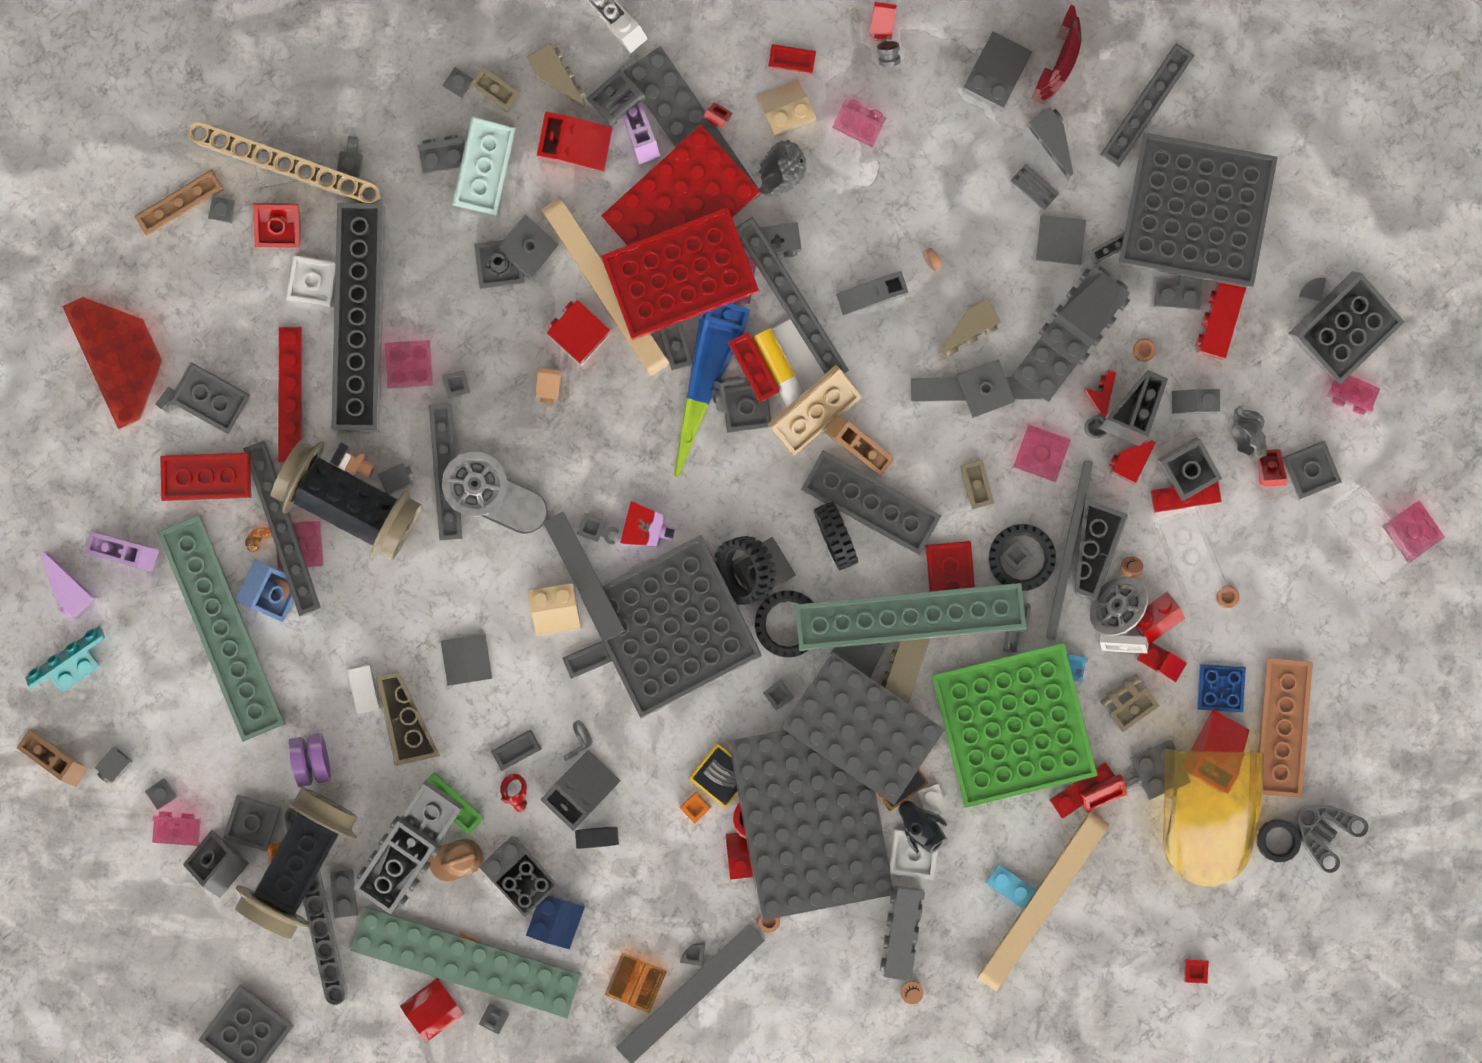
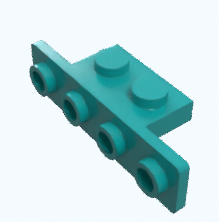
[25,626,105,693]

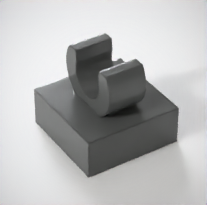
[479,1003,509,1035]

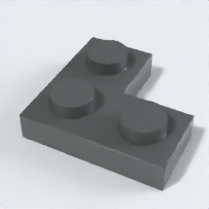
[1154,275,1202,310]

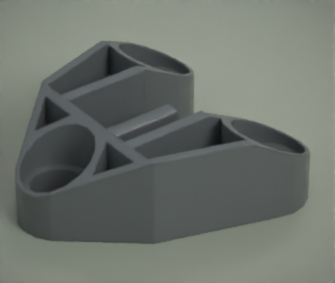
[1297,805,1369,873]

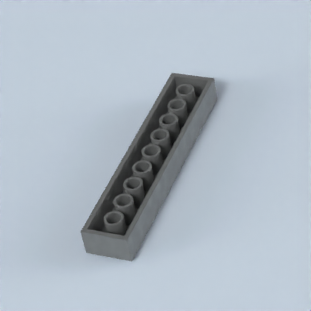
[331,203,385,432]

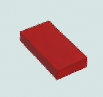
[768,44,816,74]
[1080,774,1127,813]

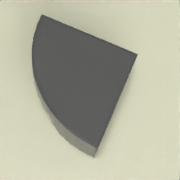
[1299,278,1326,301]
[680,942,705,966]

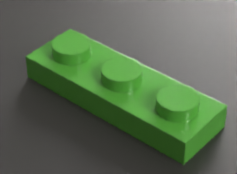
[418,772,484,835]

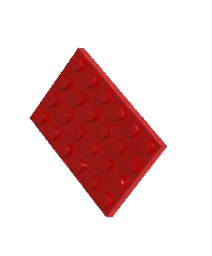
[601,125,761,245]
[601,207,760,341]

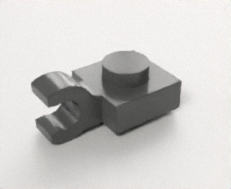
[337,136,363,177]

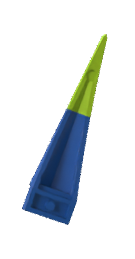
[674,303,750,477]

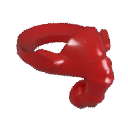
[500,774,527,812]

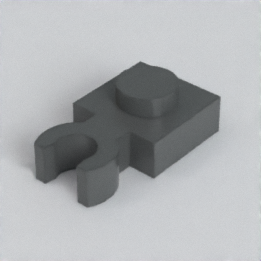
[577,513,619,544]

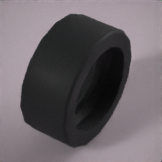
[1257,819,1301,862]
[575,827,619,849]

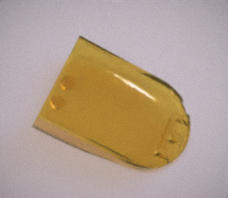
[1163,749,1264,886]

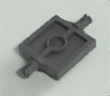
[1124,740,1191,800]

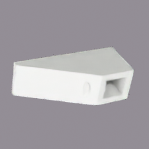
[586,0,648,53]

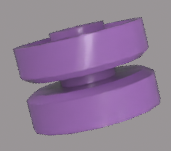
[289,733,331,787]

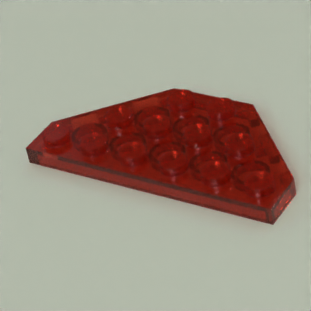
[62,297,163,430]

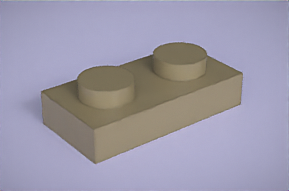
[470,67,520,112]
[960,460,994,509]

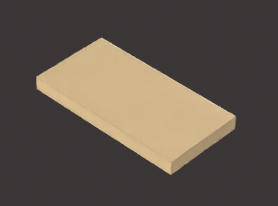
[768,365,862,456]

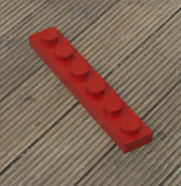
[278,327,302,463]

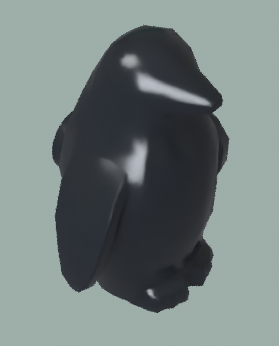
[898,800,948,854]

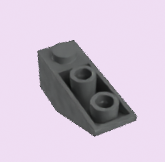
[836,271,909,316]

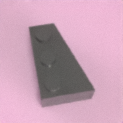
[1098,370,1168,446]

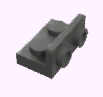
[417,135,464,175]

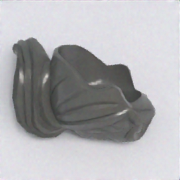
[1231,406,1267,460]

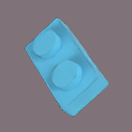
[986,864,1036,909]

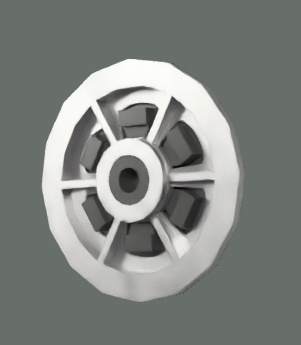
[442,451,507,517]
[1090,576,1148,636]

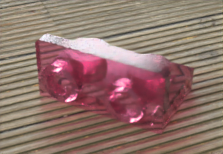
[832,99,887,147]
[1327,376,1380,416]
[152,811,201,846]

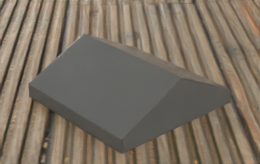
[441,634,493,686]

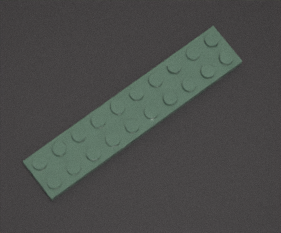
[157,515,285,742]
[795,583,1026,651]
[350,907,581,1018]

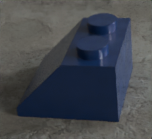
[526,894,585,950]

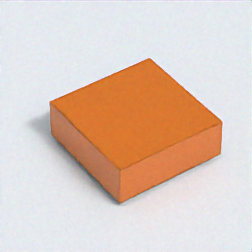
[679,792,711,824]

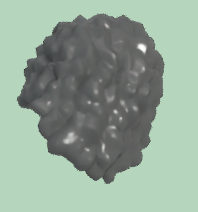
[759,140,806,197]

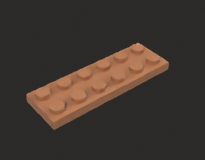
[1255,658,1313,798]

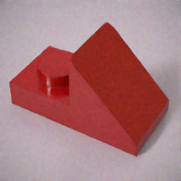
[1083,370,1116,418]
[1258,449,1287,487]
[1136,643,1187,683]
[725,833,753,880]

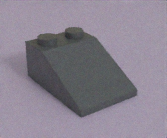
[962,31,1033,112]

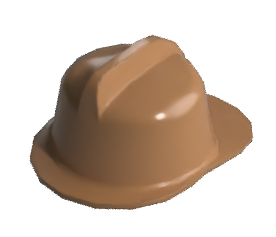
[430,839,483,881]

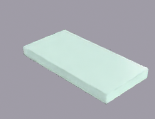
[452,117,516,216]

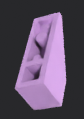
[618,92,661,164]
[85,532,159,572]
[40,552,96,618]

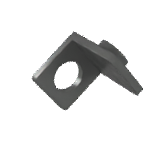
[712,376,745,413]

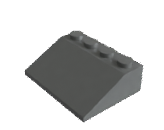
[1288,271,1405,384]

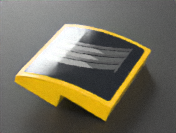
[688,743,738,809]

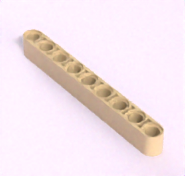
[188,122,381,204]
[541,197,669,376]
[977,811,1110,991]

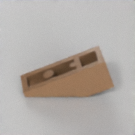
[824,415,895,476]
[17,729,88,787]

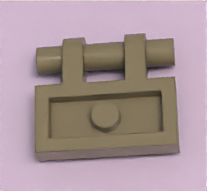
[1100,675,1160,732]

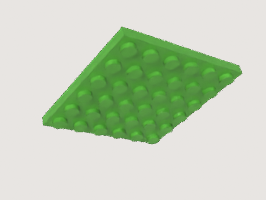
[932,643,1098,808]

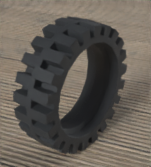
[814,501,859,571]
[989,524,1056,591]
[714,536,776,605]
[755,590,814,658]

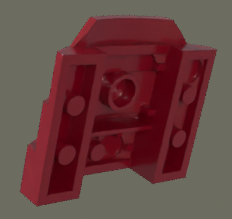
[1031,5,1082,104]

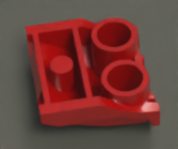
[400,978,465,1042]

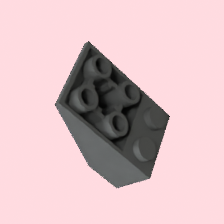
[540,750,621,831]
[479,836,558,917]

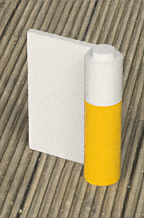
[752,308,849,407]

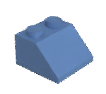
[236,559,294,622]

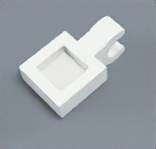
[917,784,946,824]

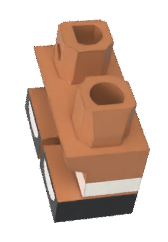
[330,442,376,478]

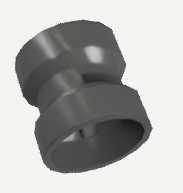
[1084,415,1107,439]

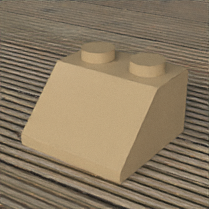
[756,79,816,139]
[528,583,581,636]

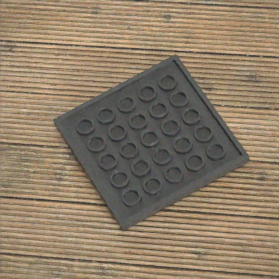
[1119,133,1278,289]
[581,535,762,719]

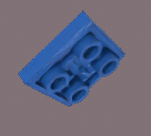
[1197,664,1246,712]

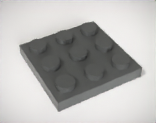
[198,985,294,1063]

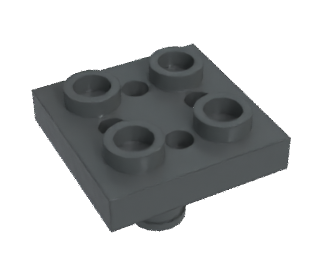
[474,240,525,289]

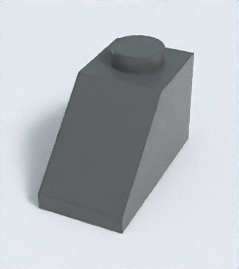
[1172,389,1220,414]

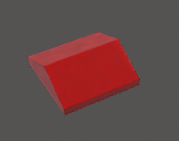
[253,203,301,248]

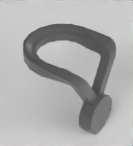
[563,720,593,761]

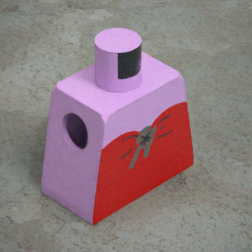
[620,501,676,547]

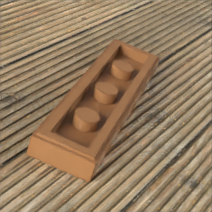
[134,170,224,236]

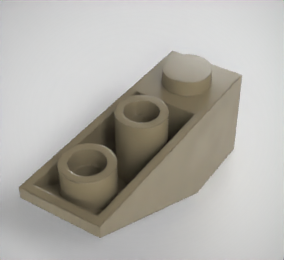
[527,44,586,107]
[939,298,1001,357]

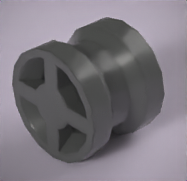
[877,41,901,67]

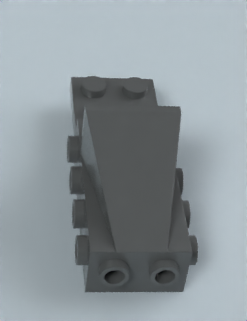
[1012,266,1130,403]
[354,781,464,915]

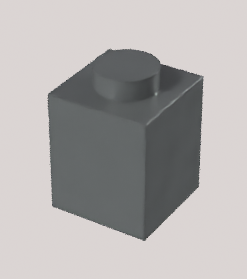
[377,463,415,495]
[95,747,133,783]

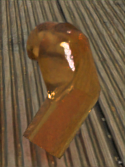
[245,527,273,552]

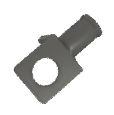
[1003,603,1031,653]

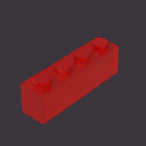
[1195,282,1246,360]

